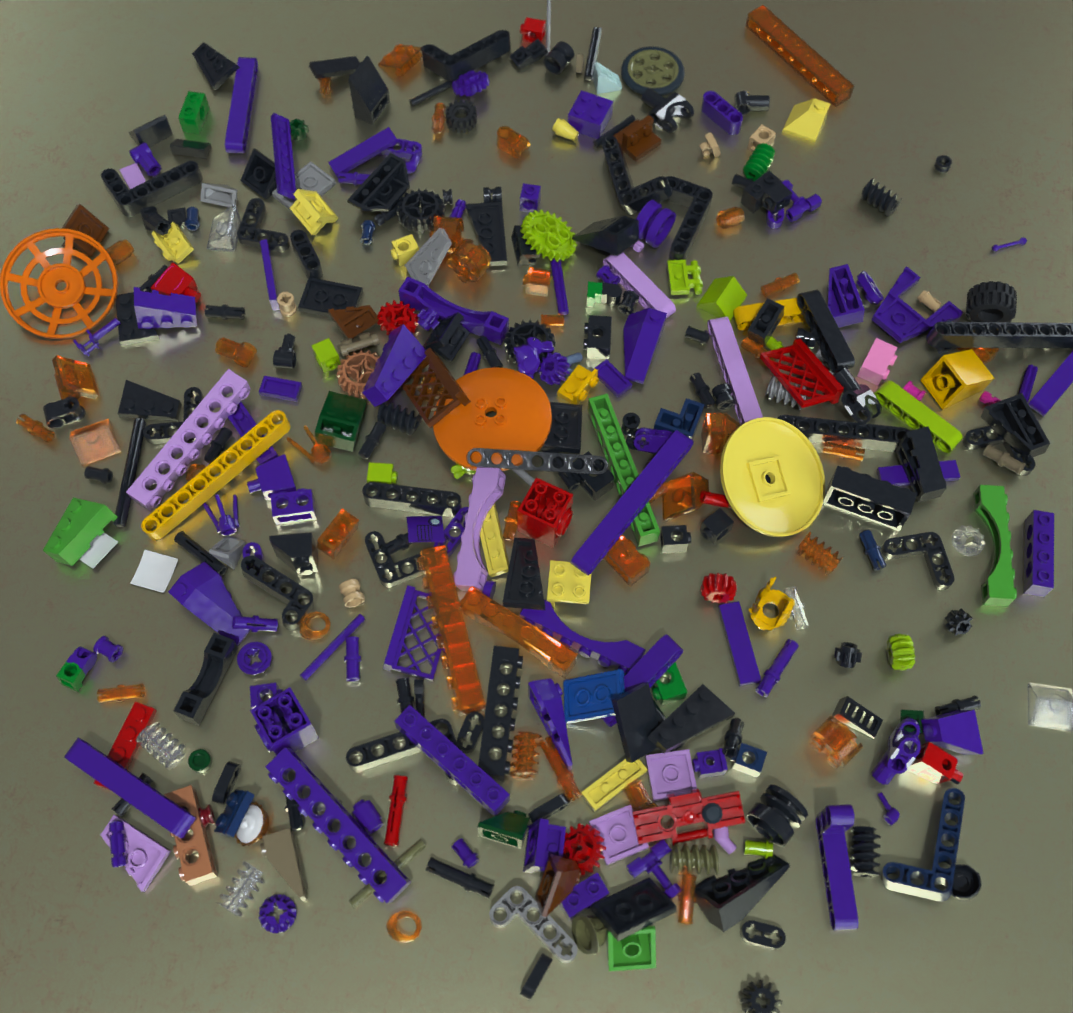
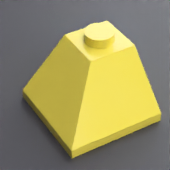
[782,98,830,143]

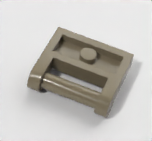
[337,332,380,356]

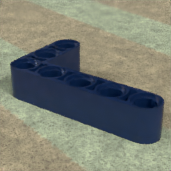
[882,788,965,902]

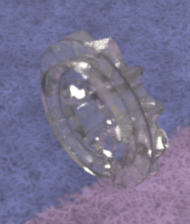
[952,525,986,556]

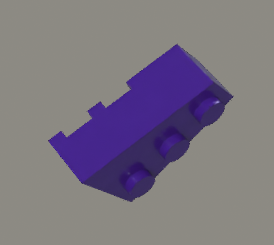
[134,287,197,329]

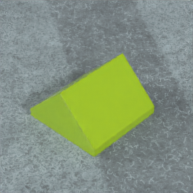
[697,276,747,322]

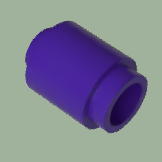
[351,799,384,835]

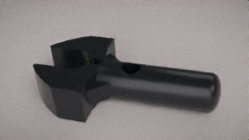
[414,679,425,718]

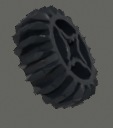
[396,188,445,234]
[504,319,556,364]

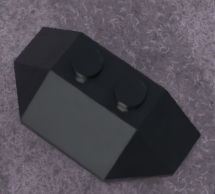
[347,153,410,211]

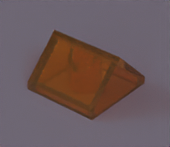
[69,419,121,466]

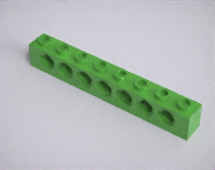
[588,394,660,547]

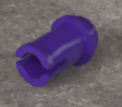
[451,838,479,869]

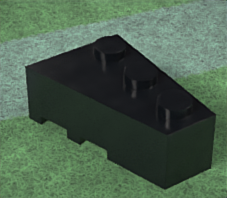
[895,426,947,502]

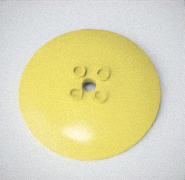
[720,417,825,537]

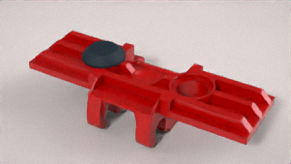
[632,788,746,846]

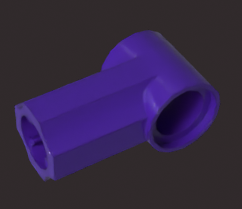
[129,142,162,177]

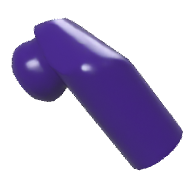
[406,155,420,174]

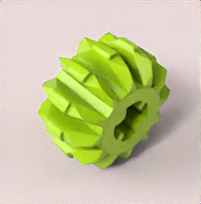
[886,634,916,671]

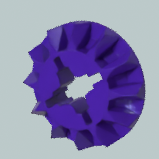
[237,642,272,676]
[258,894,297,933]

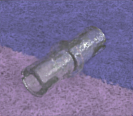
[784,586,809,630]

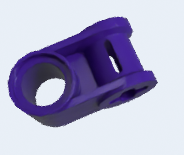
[634,427,673,453]

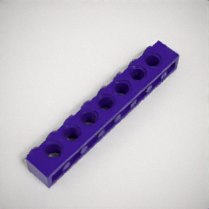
[265,747,411,903]

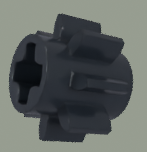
[945,608,973,636]
[834,642,862,668]

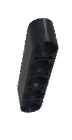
[797,290,855,372]
[362,482,462,517]

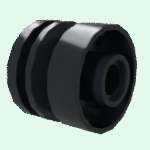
[746,784,808,847]

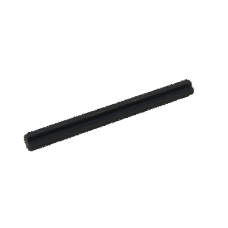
[113,418,146,527]

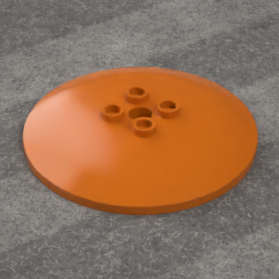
[433,367,552,471]

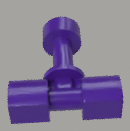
[782,180,822,223]
[626,839,682,899]

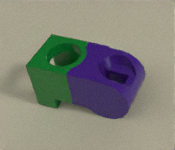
[56,646,97,692]

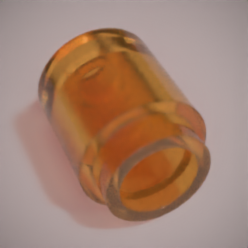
[716,207,745,229]
[106,239,134,265]

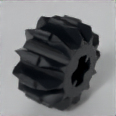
[740,980,782,1013]

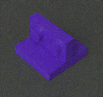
[523,818,566,873]

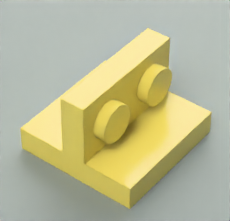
[290,189,338,235]

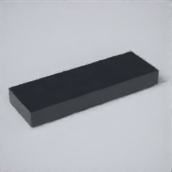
[309,56,360,79]

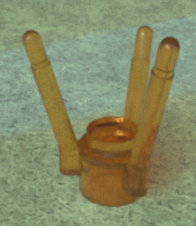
[287,426,331,465]

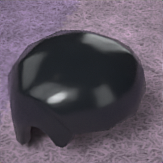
[945,864,981,900]

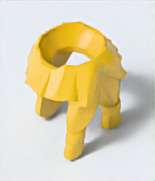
[748,577,795,631]

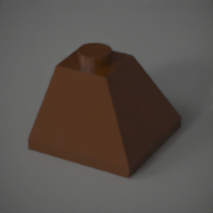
[535,854,581,917]

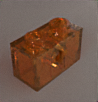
[317,508,359,559]
[603,535,650,587]

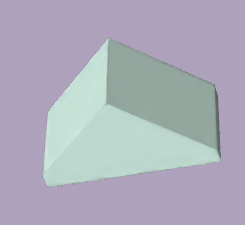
[593,62,623,94]

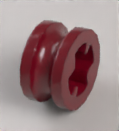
[198,804,216,828]

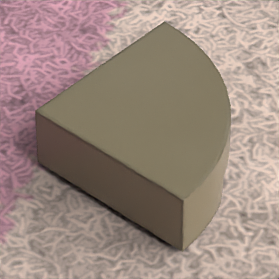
[576,54,584,73]

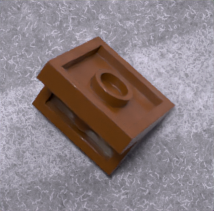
[614,115,662,162]
[61,204,109,257]

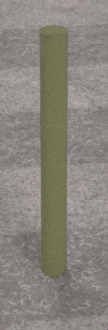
[349,839,426,908]

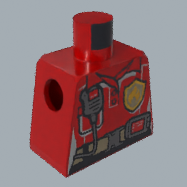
[907,742,963,785]

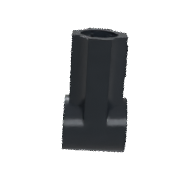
[734,91,770,115]
[140,206,171,236]

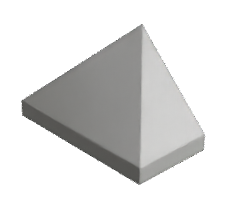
[200,183,238,208]
[209,535,246,570]

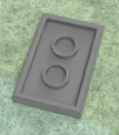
[272,161,336,211]

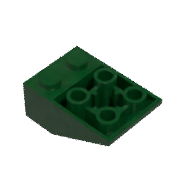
[314,391,367,452]

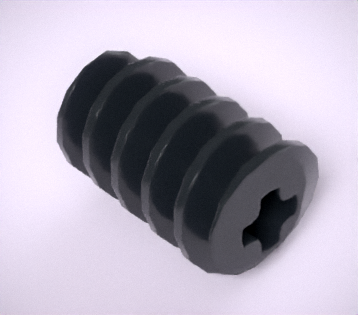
[862,178,902,216]
[377,401,422,435]
[850,826,881,878]

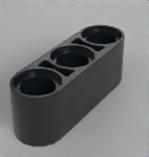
[290,230,323,279]

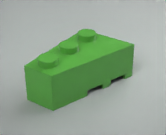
[42,497,118,566]

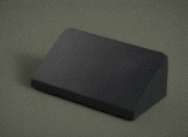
[170,139,211,159]

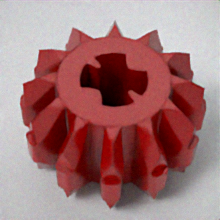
[701,572,737,604]

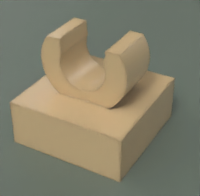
[699,132,721,158]

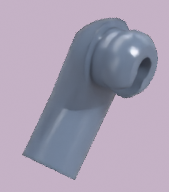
[565,352,583,377]

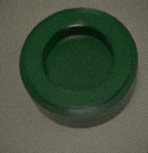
[188,749,212,773]

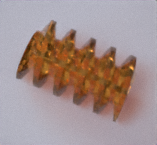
[798,532,844,575]
[509,732,542,780]

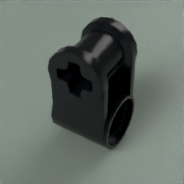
[43,396,86,428]

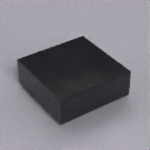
[167,207,187,227]

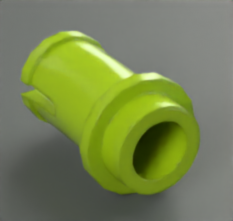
[766,336,784,350]
[744,839,773,859]

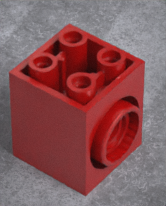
[517,477,573,548]

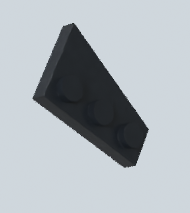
[192,42,240,90]
[118,380,182,421]

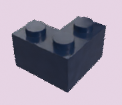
[654,398,705,440]

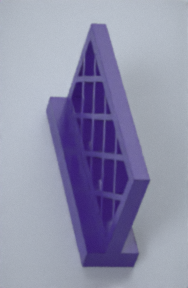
[383,585,455,681]

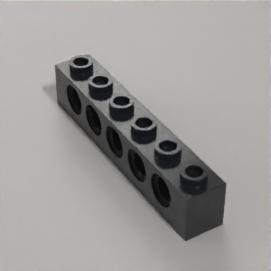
[478,646,523,781]

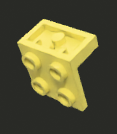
[547,560,591,609]

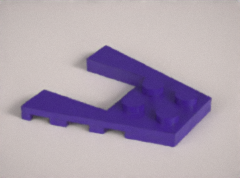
[871,266,963,343]

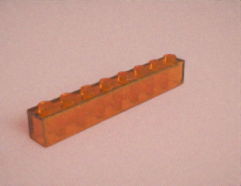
[746,5,854,107]
[417,545,486,716]

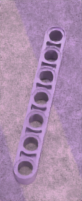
[707,316,763,426]

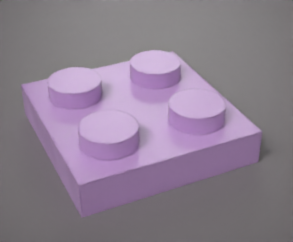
[645,749,697,801]
[589,804,649,866]

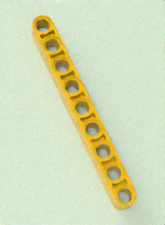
[141,410,291,540]

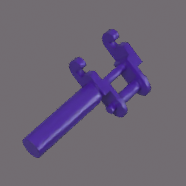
[73,317,121,356]

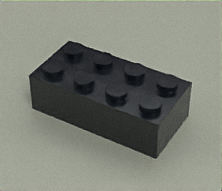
[823,466,917,531]

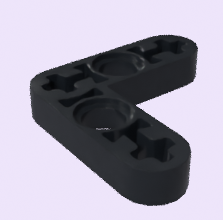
[237,198,290,252]
[143,387,204,444]
[963,426,1036,475]
[365,531,437,587]
[881,532,955,590]

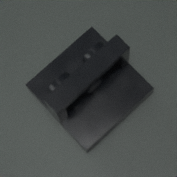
[423,312,470,362]

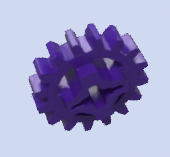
[452,70,489,96]

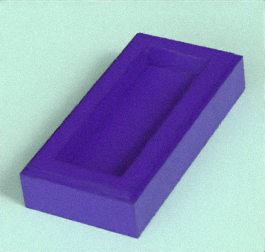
[592,359,632,398]
[259,376,302,402]

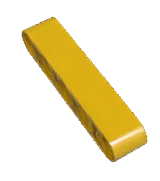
[733,298,806,331]

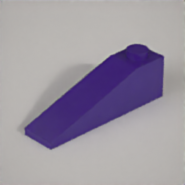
[623,308,667,384]
[528,678,572,772]

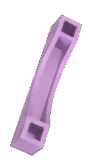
[453,467,506,592]

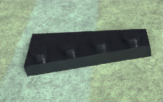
[466,202,507,266]
[503,538,545,610]
[648,684,735,753]

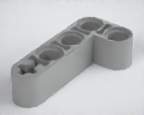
[490,886,578,963]

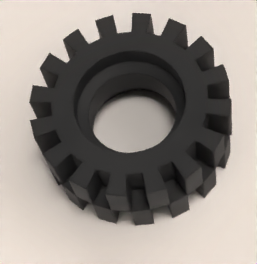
[445,99,477,133]

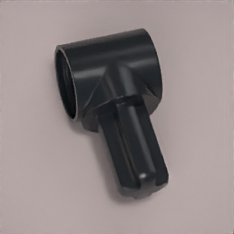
[273,333,296,369]

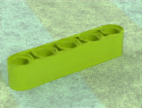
[874,380,963,453]

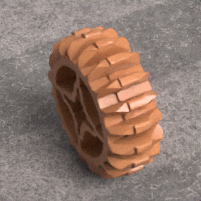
[336,349,381,399]

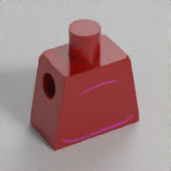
[151,262,201,303]

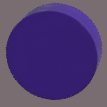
[482,580,496,602]

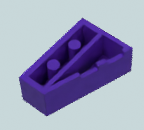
[827,264,865,328]

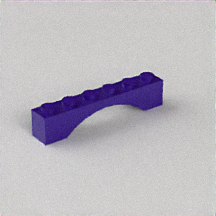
[398,276,509,345]
[520,600,646,676]

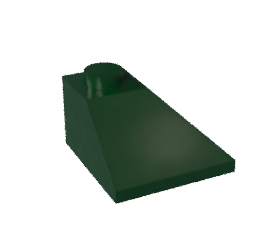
[477,810,530,849]

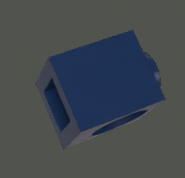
[730,743,767,778]

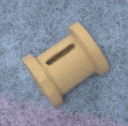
[277,292,297,317]

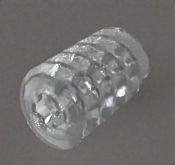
[136,722,185,770]
[217,861,265,917]

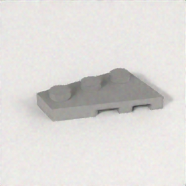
[405,228,452,287]

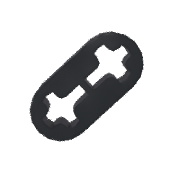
[456,711,484,754]
[212,761,241,805]
[528,793,570,823]
[740,920,786,950]
[520,953,553,1001]

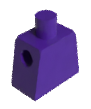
[247,454,297,500]

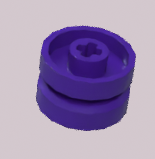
[636,200,676,248]

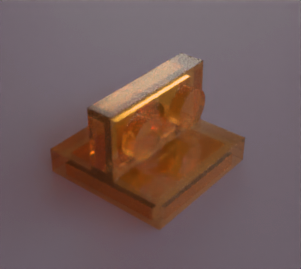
[52,355,99,405]

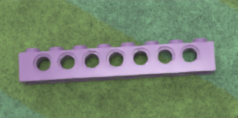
[126,369,251,511]

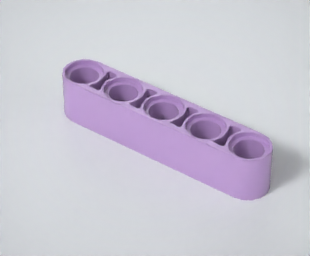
[603,252,676,318]

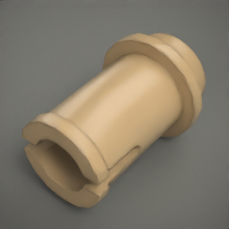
[917,290,943,313]

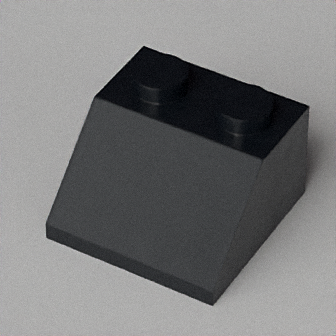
[269,532,318,575]

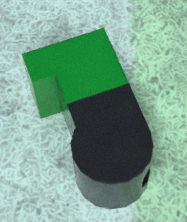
[586,281,622,307]

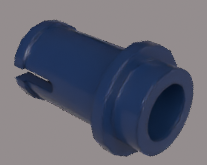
[185,207,200,231]
[360,220,376,245]

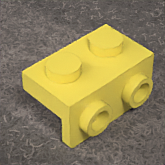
[151,222,194,264]

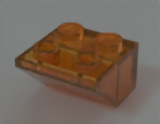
[701,413,741,455]

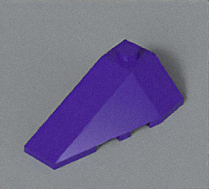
[168,562,251,647]

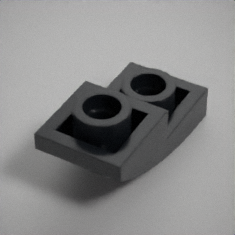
[509,39,549,69]

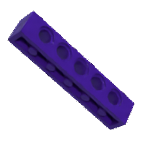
[394,705,510,816]

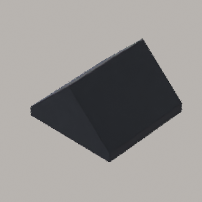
[128,115,173,148]
[240,149,277,199]

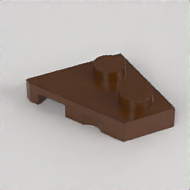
[328,305,378,340]

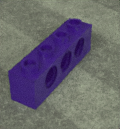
[1023,510,1054,597]

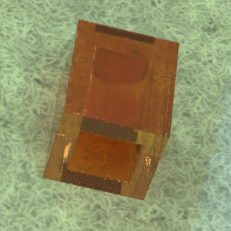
[523,268,551,297]

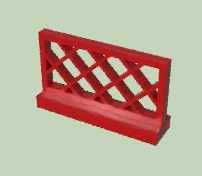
[760,339,844,408]

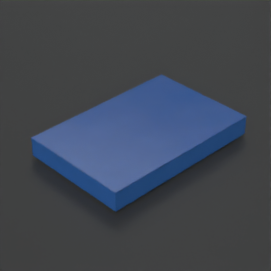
[563,669,625,724]

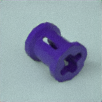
[596,265,621,285]
[93,636,124,663]

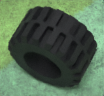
[966,281,1017,322]

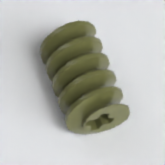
[670,843,719,875]

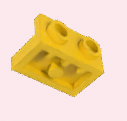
[557,364,599,405]

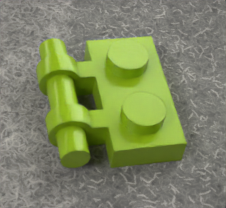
[667,260,703,295]

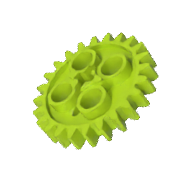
[521,209,577,262]

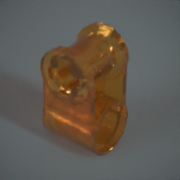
[497,126,530,159]

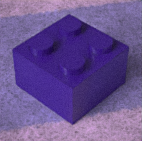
[568,90,613,139]

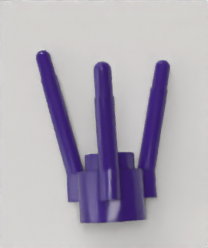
[202,494,240,536]

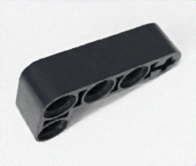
[241,556,313,630]

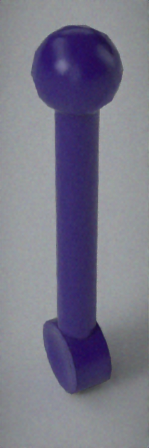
[992,237,1027,252]

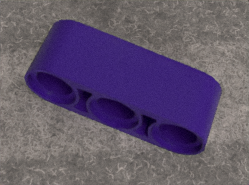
[701,91,743,135]

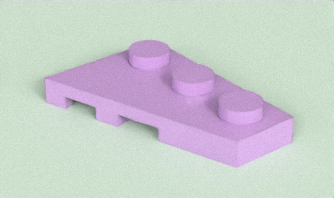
[101,815,171,892]

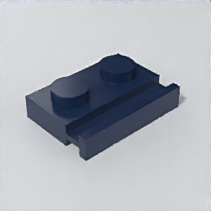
[214,790,255,838]

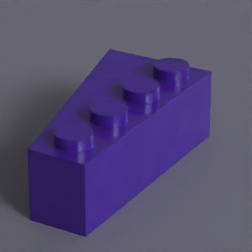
[362,324,426,407]

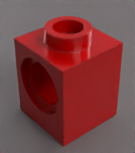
[520,17,546,43]

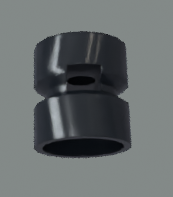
[544,41,574,75]

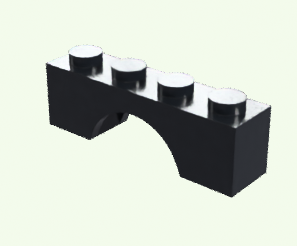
[173,633,238,726]

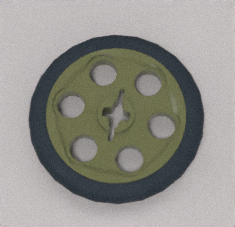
[621,46,685,96]

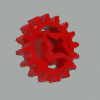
[377,300,418,336]
[563,823,606,876]

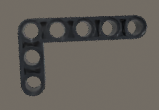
[421,30,511,81]
[602,136,673,215]
[101,161,202,217]
[666,176,713,260]
[346,718,459,785]

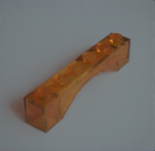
[459,586,578,679]

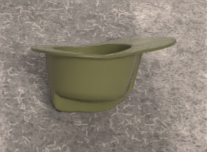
[571,915,607,955]

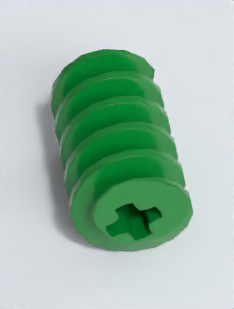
[742,143,775,181]

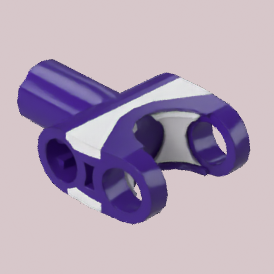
[871,718,921,785]

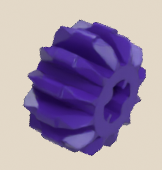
[537,352,571,385]

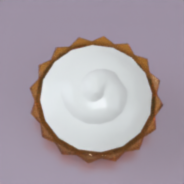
[234,802,269,847]

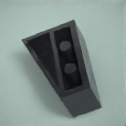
[981,393,1050,460]

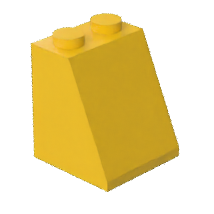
[920,349,995,409]

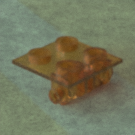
[378,44,422,77]

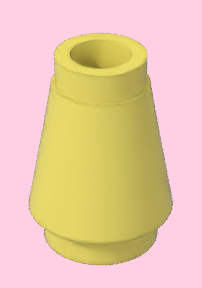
[552,118,579,141]

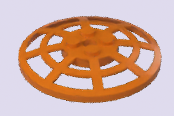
[0,228,118,339]

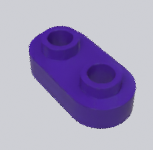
[856,271,884,304]

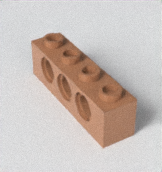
[164,785,217,886]

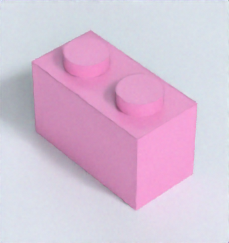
[857,338,898,386]

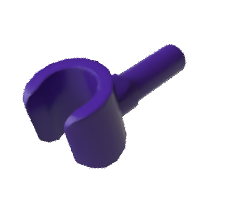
[878,792,899,825]

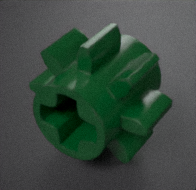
[290,119,309,141]

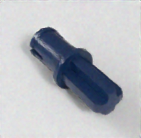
[860,530,887,571]

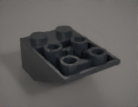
[348,56,390,125]
[572,215,639,256]

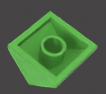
[606,926,656,971]

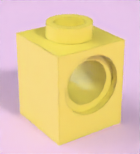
[390,234,419,266]

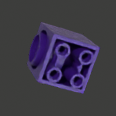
[250,687,319,756]

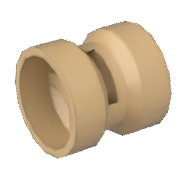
[339,579,365,607]

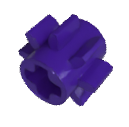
[417,308,440,331]

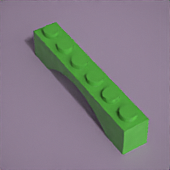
[973,485,1017,607]

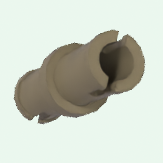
[983,444,1025,475]

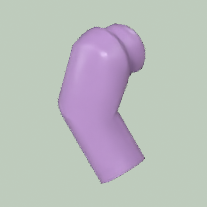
[713,826,737,854]

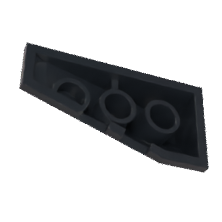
[690,854,790,932]

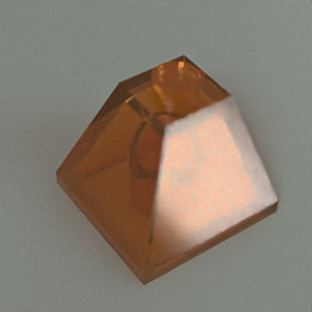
[662,472,709,521]

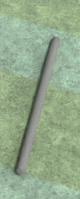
[546,0,551,55]

